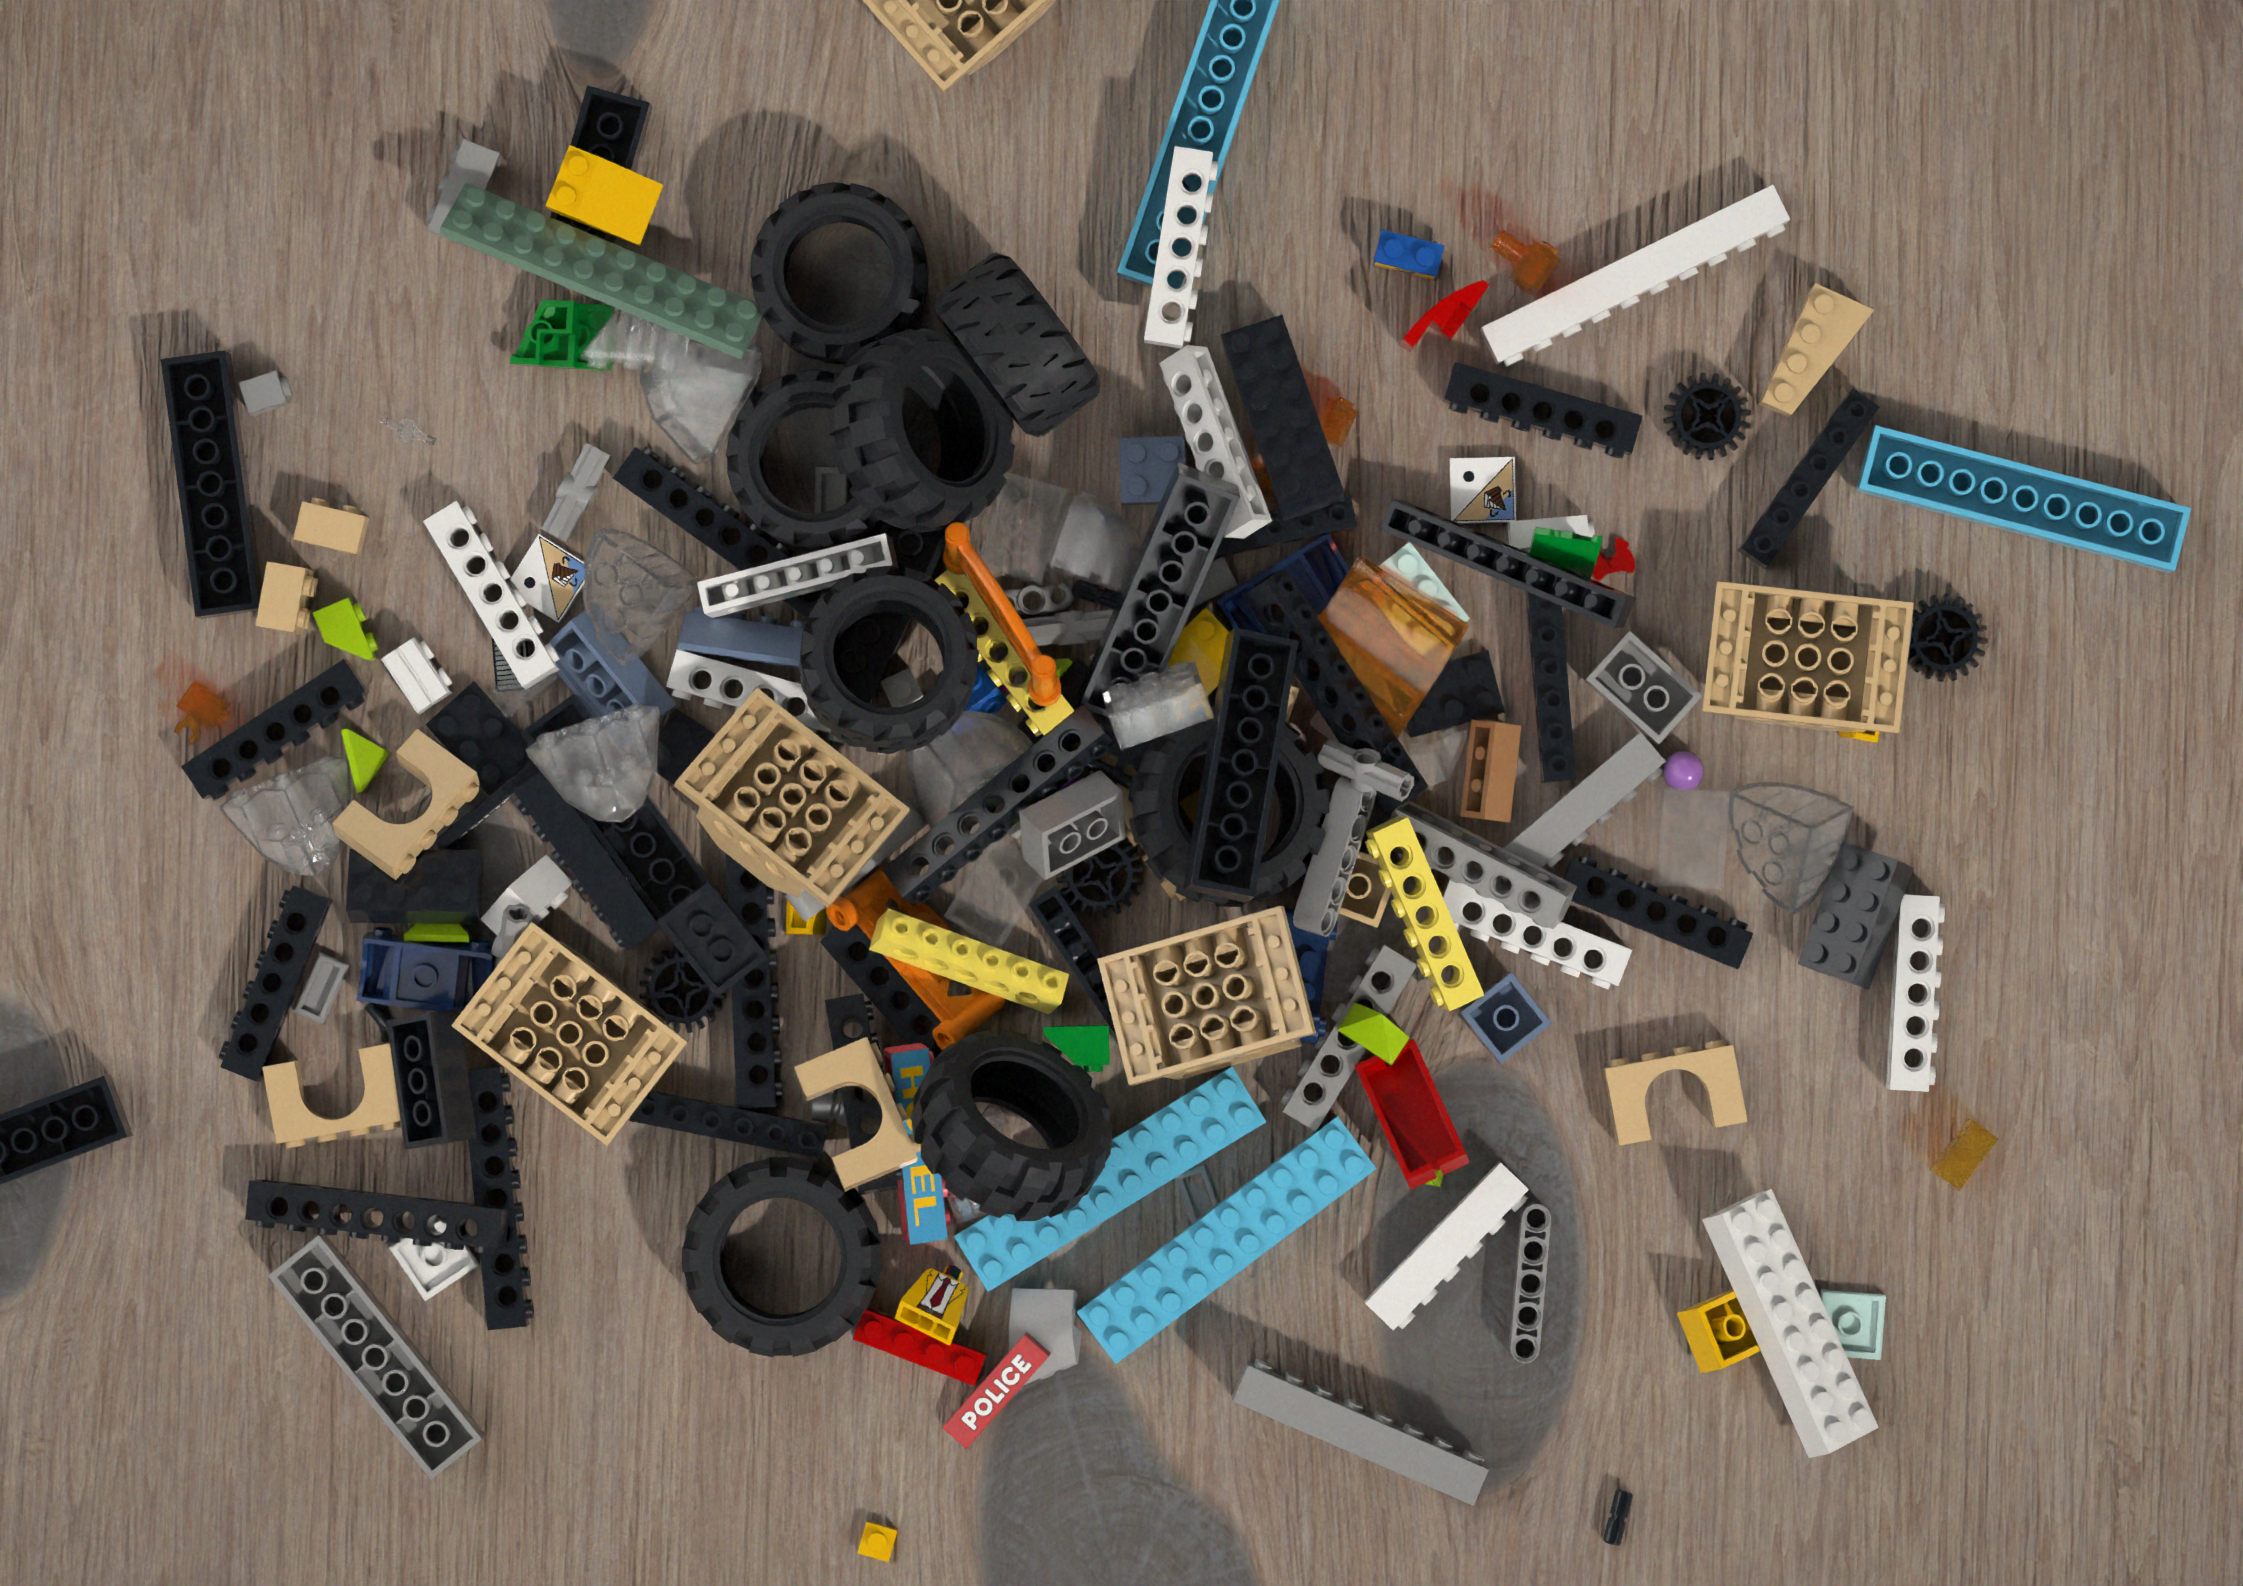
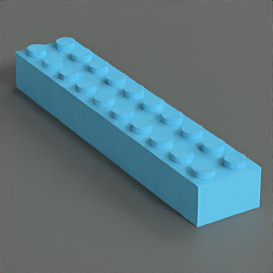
[1117,0,1281,289]
[1855,425,2191,573]
[954,1066,1266,1292]
[1077,1115,1377,1364]

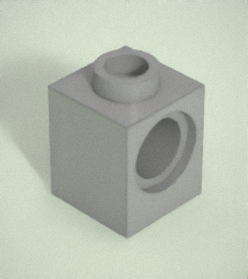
[239,371,292,416]

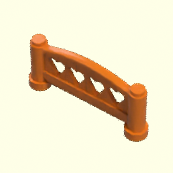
[943,522,1061,706]
[826,863,1007,1050]

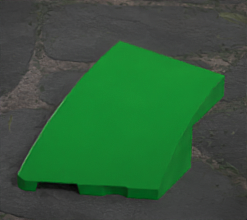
[510,300,615,371]
[1529,527,1603,578]

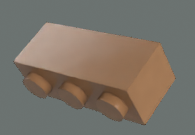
[1460,720,1522,823]

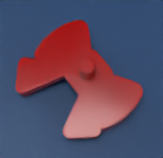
[1592,537,1635,582]

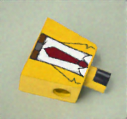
[894,1265,969,1346]

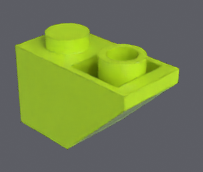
[313,598,379,661]

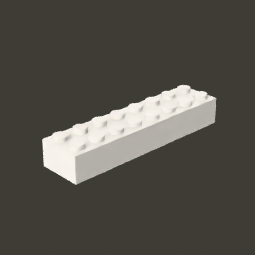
[1702,1189,1879,1458]

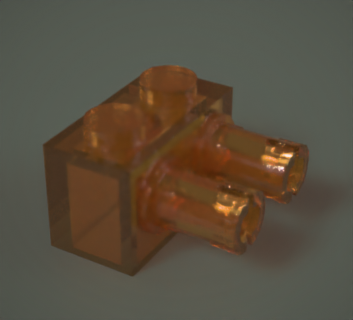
[1490,229,1561,298]

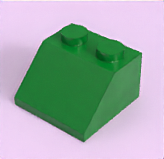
[1043,1025,1110,1072]

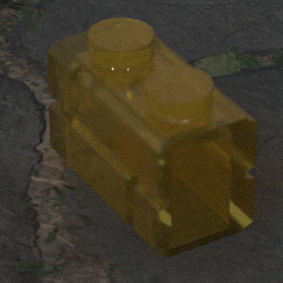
[1929,1118,1998,1191]

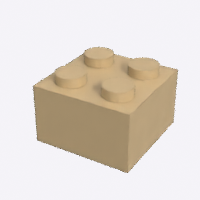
[255,561,318,635]
[1339,851,1391,928]

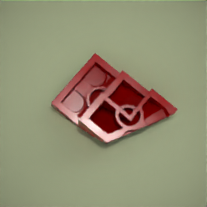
[1400,280,1490,352]

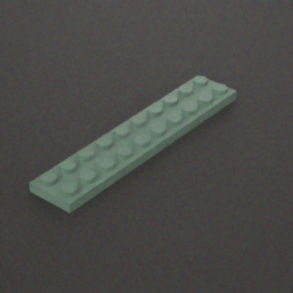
[439,183,763,359]

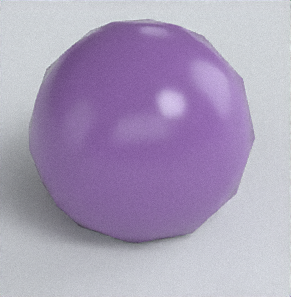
[1663,751,1704,792]

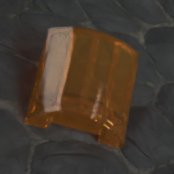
[1319,555,1469,739]

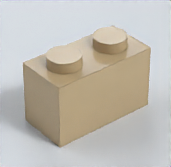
[293,497,369,556]

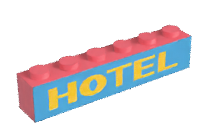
[883,1043,951,1245]

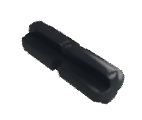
[1072,579,1121,609]
[1603,1489,1633,1546]

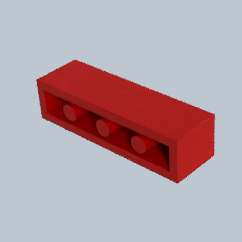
[853,1307,987,1386]

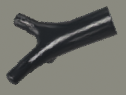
[365,1003,392,1043]

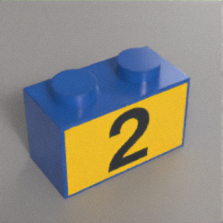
[1373,230,1445,281]

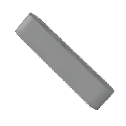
[1293,776,1377,936]
[785,798,928,921]
[1509,1203,1551,1363]

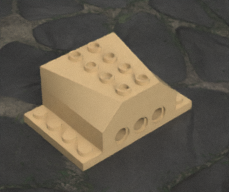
[862,0,1056,93]
[1702,581,1914,734]
[674,688,910,908]
[1097,906,1316,1086]
[451,922,688,1146]

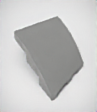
[1009,1288,1082,1390]

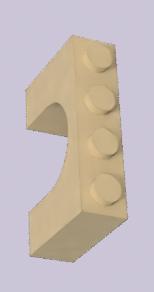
[332,729,480,880]
[794,1037,921,1191]
[1603,1039,1748,1146]
[262,1043,401,1149]

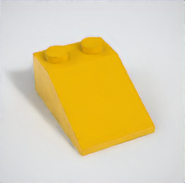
[545,145,664,246]
[1154,608,1229,721]
[1677,1289,1761,1373]

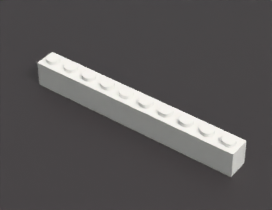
[1480,185,1790,367]

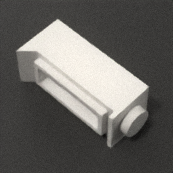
[1507,515,1595,553]

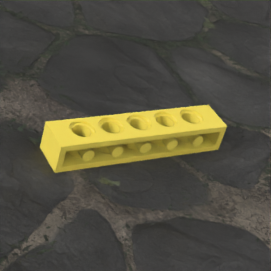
[935,570,1074,737]
[1365,815,1484,1011]
[869,909,1069,1014]

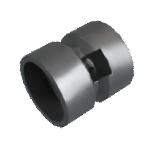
[812,1088,864,1126]

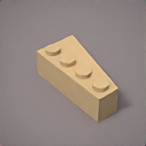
[1758,283,1874,418]

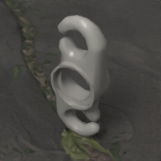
[1003,583,1073,616]

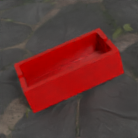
[1354,1039,1470,1190]

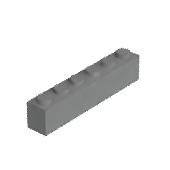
[1503,732,1666,883]

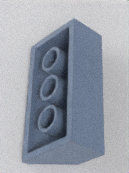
[546,604,677,751]
[677,607,807,669]

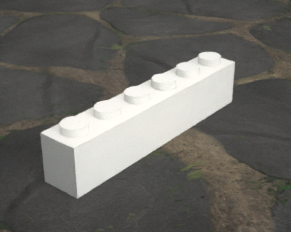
[1364,1161,1529,1330]

